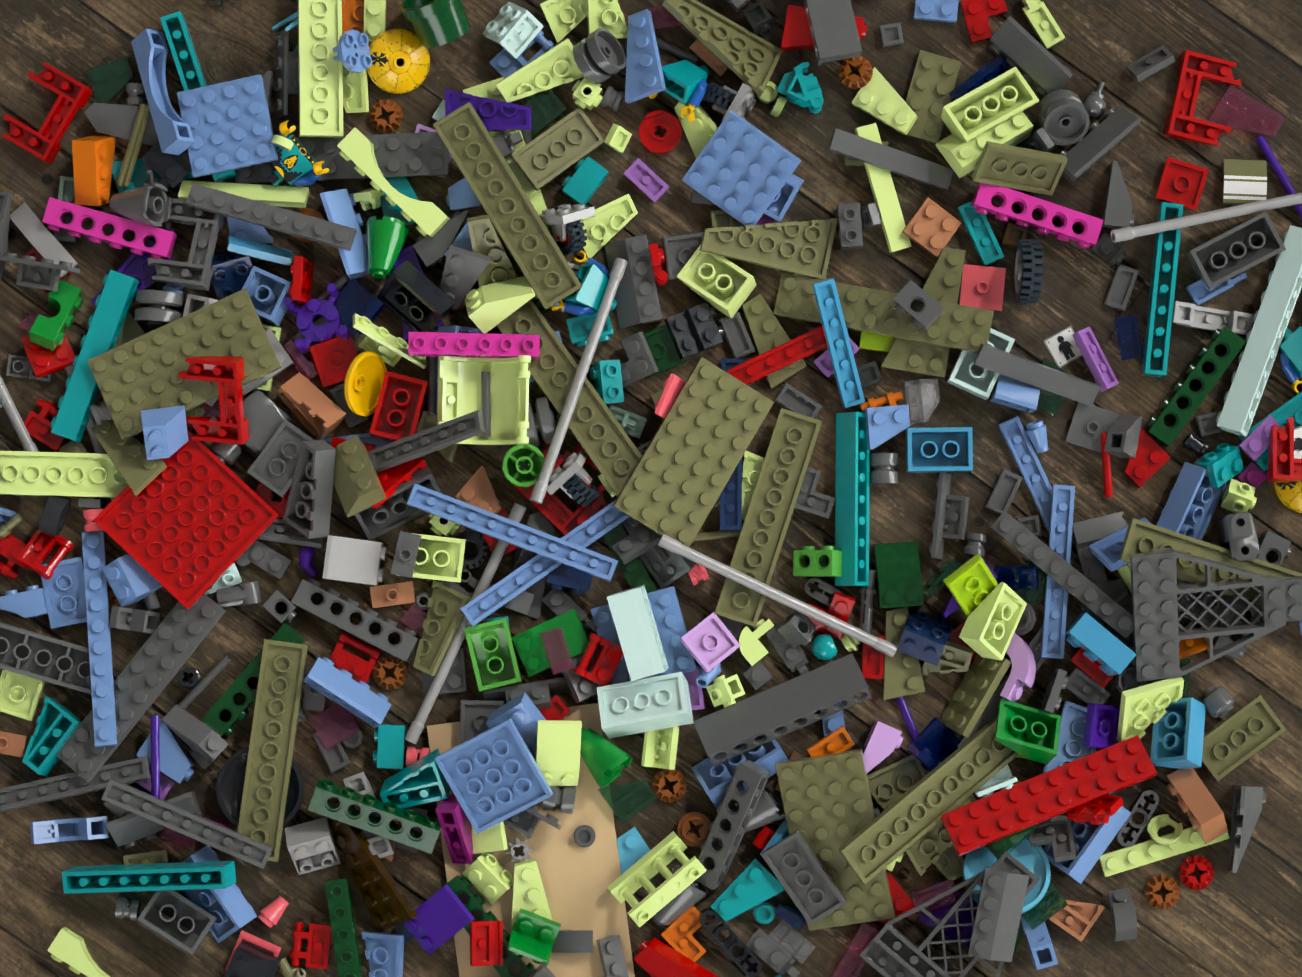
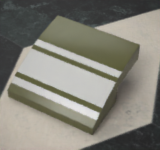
[1222,159,1267,205]

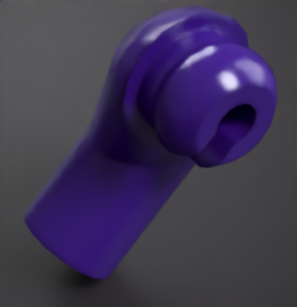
[299,546,319,578]

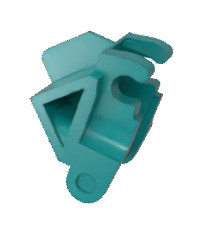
[777,62,824,114]

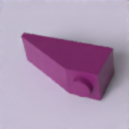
[435,795,473,864]

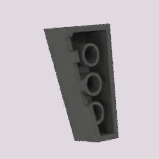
[283,440,336,539]

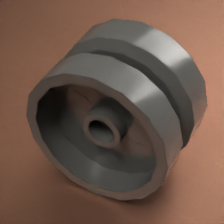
[573,28,626,84]
[1036,89,1090,146]
[134,290,184,326]
[527,396,556,447]

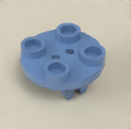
[332,29,372,73]

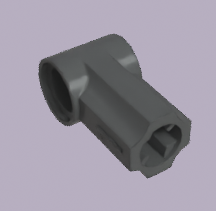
[217,581,262,608]

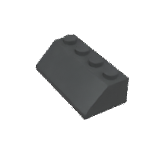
[988,16,1073,98]
[1059,106,1141,184]
[1186,211,1286,289]
[604,235,662,329]
[355,459,442,541]
[105,791,203,849]
[968,866,1029,962]

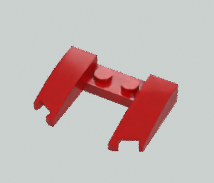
[1163,50,1241,146]
[2,62,93,164]
[179,356,249,445]
[1267,417,1302,483]
[512,445,611,536]

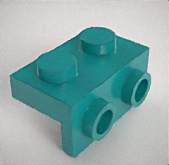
[566,312,614,348]
[590,360,624,405]
[1196,443,1244,488]

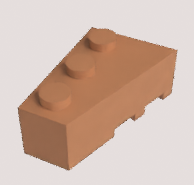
[276,372,346,440]
[1167,768,1228,844]

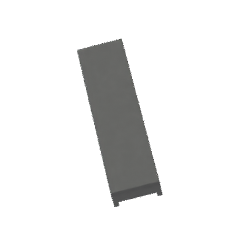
[803,0,862,65]
[0,622,113,695]
[693,654,871,766]

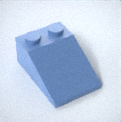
[486,692,546,758]

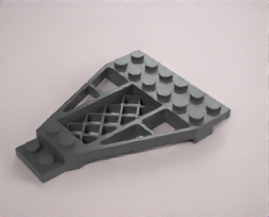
[1130,547,1302,682]
[859,850,1040,977]

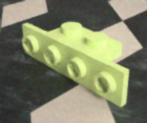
[353,313,426,369]

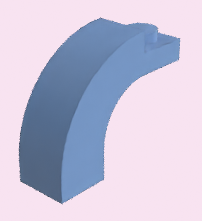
[30,816,109,844]

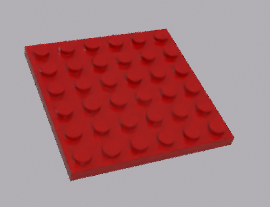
[93,429,279,610]

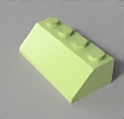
[941,67,1039,142]
[935,111,1033,178]

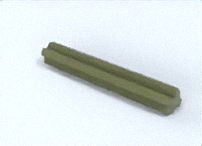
[117,104,151,187]

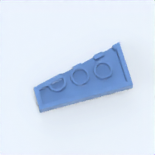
[625,9,666,104]
[361,931,404,977]

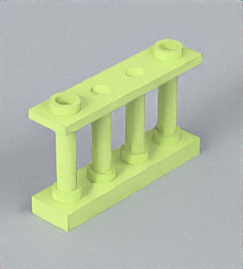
[607,831,707,927]

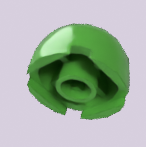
[502,444,545,487]

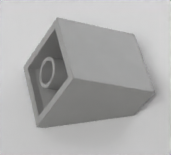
[322,535,386,586]

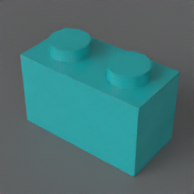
[561,156,609,205]
[373,724,406,769]

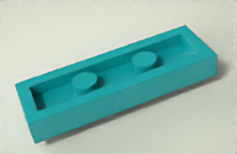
[957,201,1004,266]

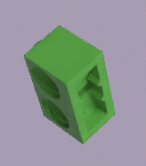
[793,546,842,577]

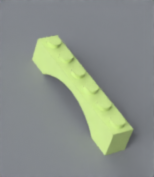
[337,127,450,237]
[47,927,110,977]

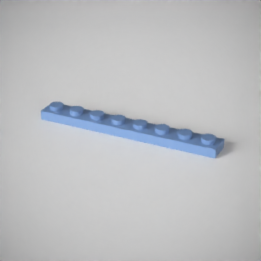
[1041,484,1075,659]

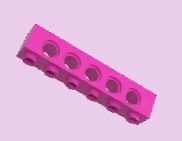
[970,182,1104,249]
[42,197,177,260]
[408,332,540,359]

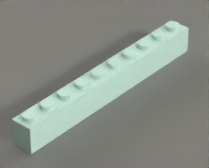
[1217,225,1302,438]

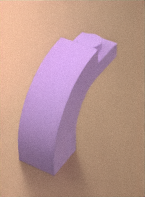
[1000,633,1036,702]

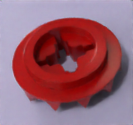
[1179,855,1214,890]

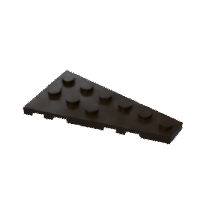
[328,817,419,932]

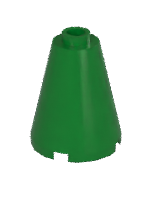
[366,216,410,279]
[580,728,633,788]

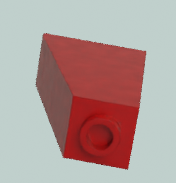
[780,5,867,51]
[633,937,719,977]

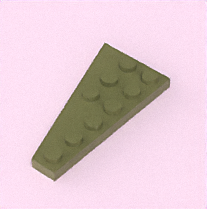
[662,0,783,96]

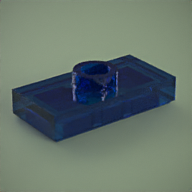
[1114,314,1144,361]
[993,566,1039,589]

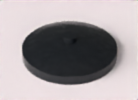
[216,747,304,826]

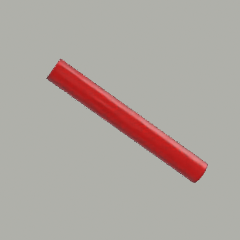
[1100,432,1113,497]

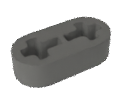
[804,578,842,607]

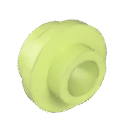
[841,634,860,652]

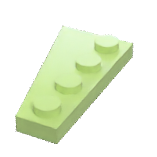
[495,38,585,103]

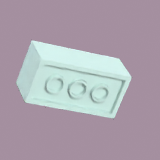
[607,585,669,681]
[597,672,694,739]

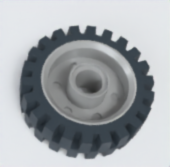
[1013,240,1043,304]

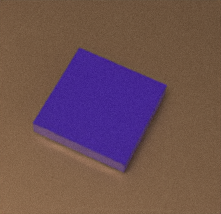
[1083,703,1120,749]

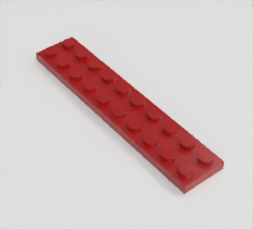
[940,735,1157,856]

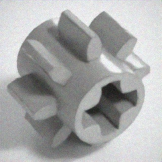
[506,837,533,862]

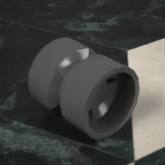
[870,453,898,485]
[1114,667,1146,694]
[542,786,576,814]

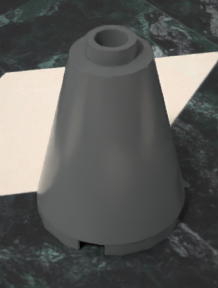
[109,183,171,227]
[727,785,786,833]
[652,865,708,926]

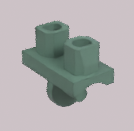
[609,405,647,439]

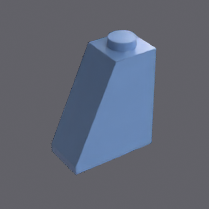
[446,177,483,211]
[136,718,194,784]

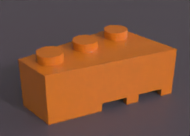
[72,135,116,206]

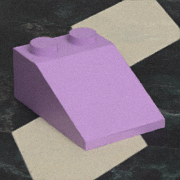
[862,720,903,773]

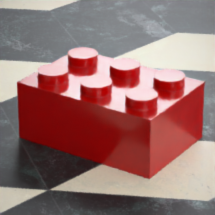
[369,371,429,442]

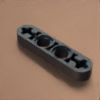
[699,908,762,977]

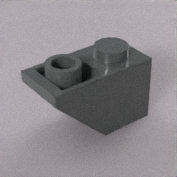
[1104,415,1143,458]

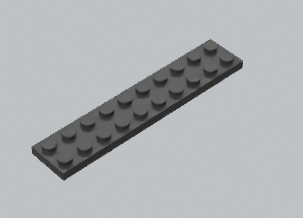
[235,132,449,184]
[56,593,226,782]

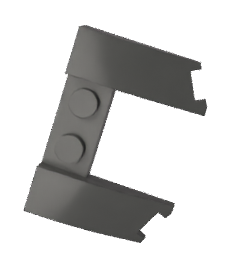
[148,198,225,291]
[1072,511,1132,601]

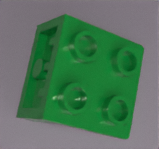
[507,908,561,965]

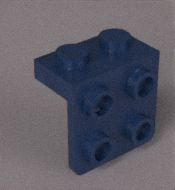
[546,547,597,595]
[897,610,953,666]

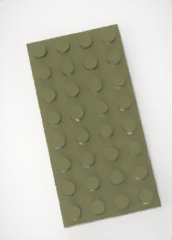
[87,288,282,440]
[613,357,774,547]
[775,749,895,931]

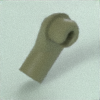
[278,957,306,977]

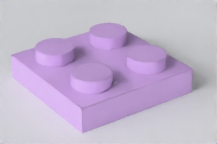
[680,612,741,673]

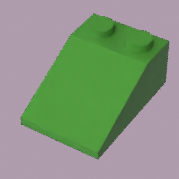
[464,618,522,691]

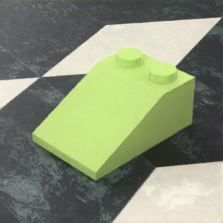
[677,245,757,319]
[464,276,535,334]
[397,533,466,583]
[959,582,1027,661]
[534,720,582,786]

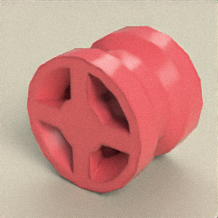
[688,563,709,586]

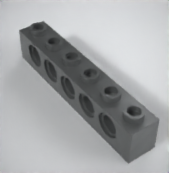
[1213,531,1292,659]
[291,578,419,662]
[696,760,771,890]

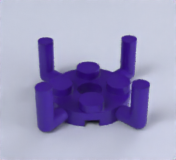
[283,283,351,353]

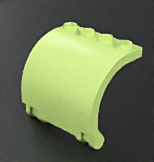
[437,355,531,445]

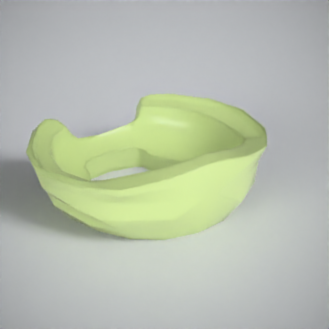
[1147,814,1183,845]

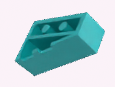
[22,696,82,776]
[380,749,451,809]
[710,857,785,921]

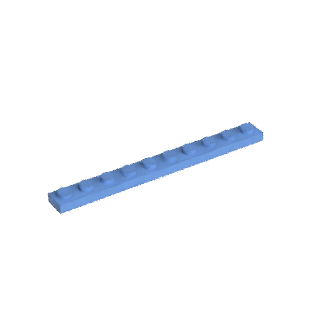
[407,484,618,582]
[460,500,630,627]
[82,531,118,747]

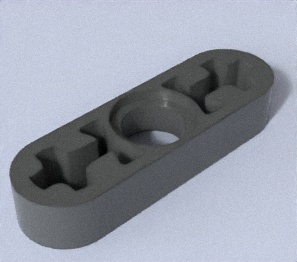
[1116,790,1159,847]

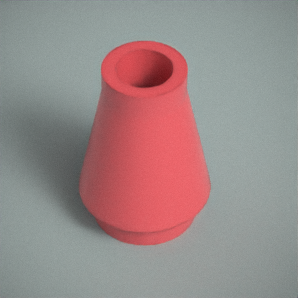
[258,895,289,928]

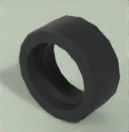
[39,496,70,537]

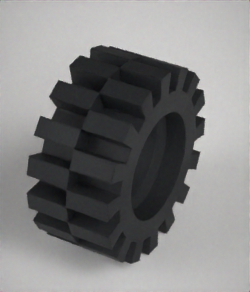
[454,530,489,570]

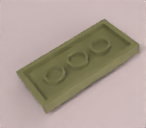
[896,50,961,144]
[511,107,605,191]
[972,141,1068,196]
[939,654,1011,738]
[1202,695,1287,782]

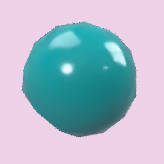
[811,633,838,661]

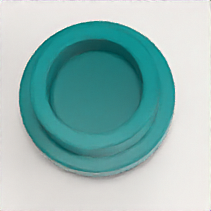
[753,902,775,924]

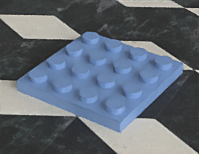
[177,74,278,178]
[682,110,802,226]
[590,586,697,684]
[434,718,554,834]

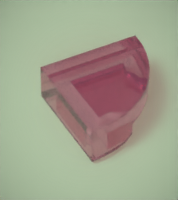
[19,313,48,331]

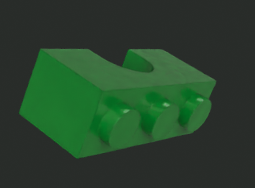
[29,280,84,351]

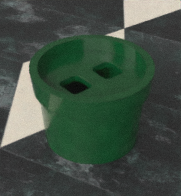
[399,0,471,48]

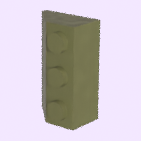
[333,435,387,518]

